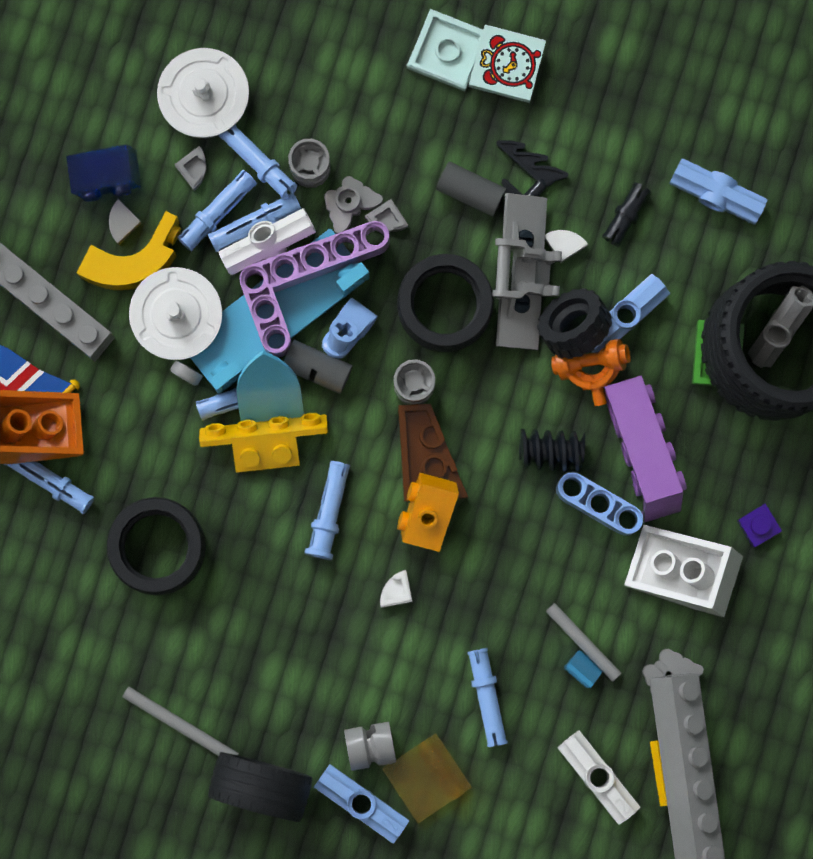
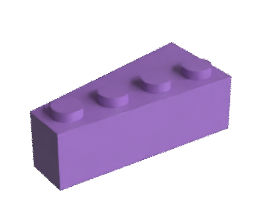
[605,376,687,523]

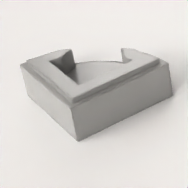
[174,146,207,191]
[109,199,142,245]
[365,199,408,232]

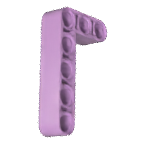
[239,221,390,358]

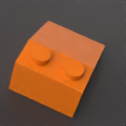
[0,390,84,464]

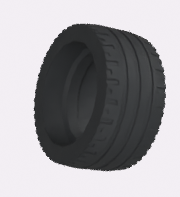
[397,254,494,352]
[107,497,206,595]
[208,752,312,822]

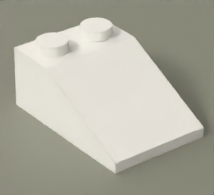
[624,525,743,617]

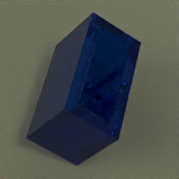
[66,145,141,201]

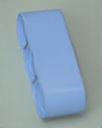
[556,472,643,536]

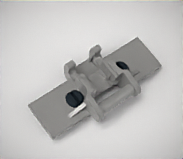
[492,193,562,350]

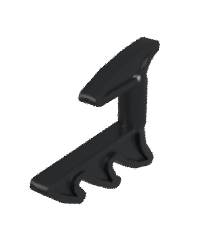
[496,140,569,197]

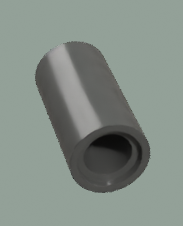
[436,161,507,217]
[284,340,353,394]

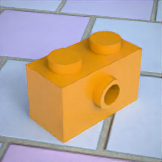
[397,473,459,552]

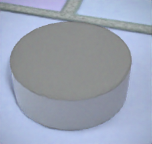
[170,360,203,386]

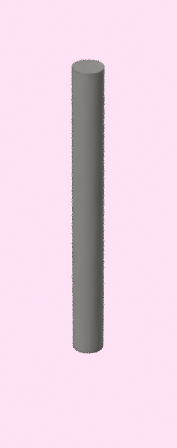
[122,687,239,756]

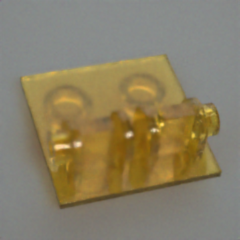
[382,733,472,823]

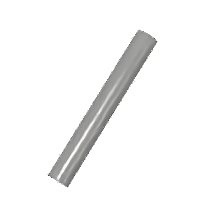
[545,603,621,682]

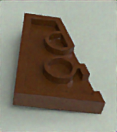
[398,404,468,502]

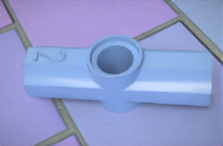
[669,158,768,225]
[591,274,670,353]
[314,764,410,844]

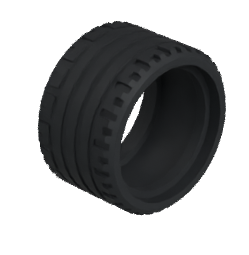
[701,261,813,421]

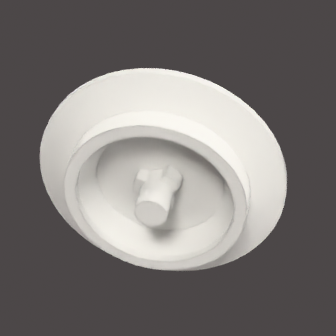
[157,48,249,138]
[129,267,222,360]

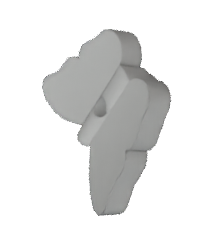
[324,176,383,234]
[642,649,704,694]

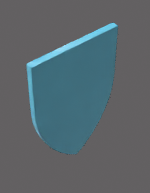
[236,351,304,422]

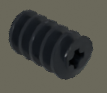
[519,428,585,472]

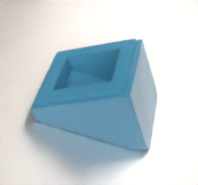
[564,650,602,688]

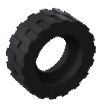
[537,288,612,359]

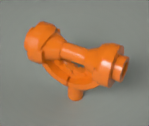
[551,339,631,406]

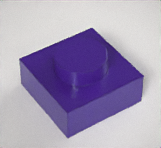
[737,503,782,548]

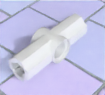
[218,208,316,276]
[557,730,641,825]

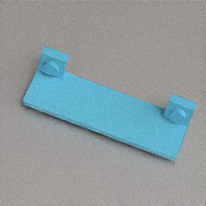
[191,229,370,394]

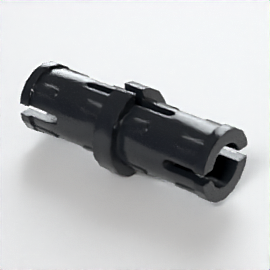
[602,182,652,247]

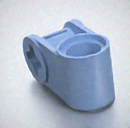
[322,298,378,359]

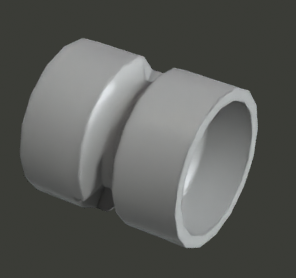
[288,138,331,188]
[394,359,435,405]
[344,721,396,771]

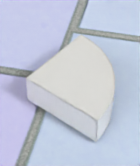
[545,230,588,263]
[380,570,412,608]

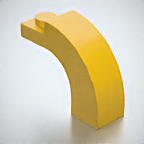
[76,211,181,290]

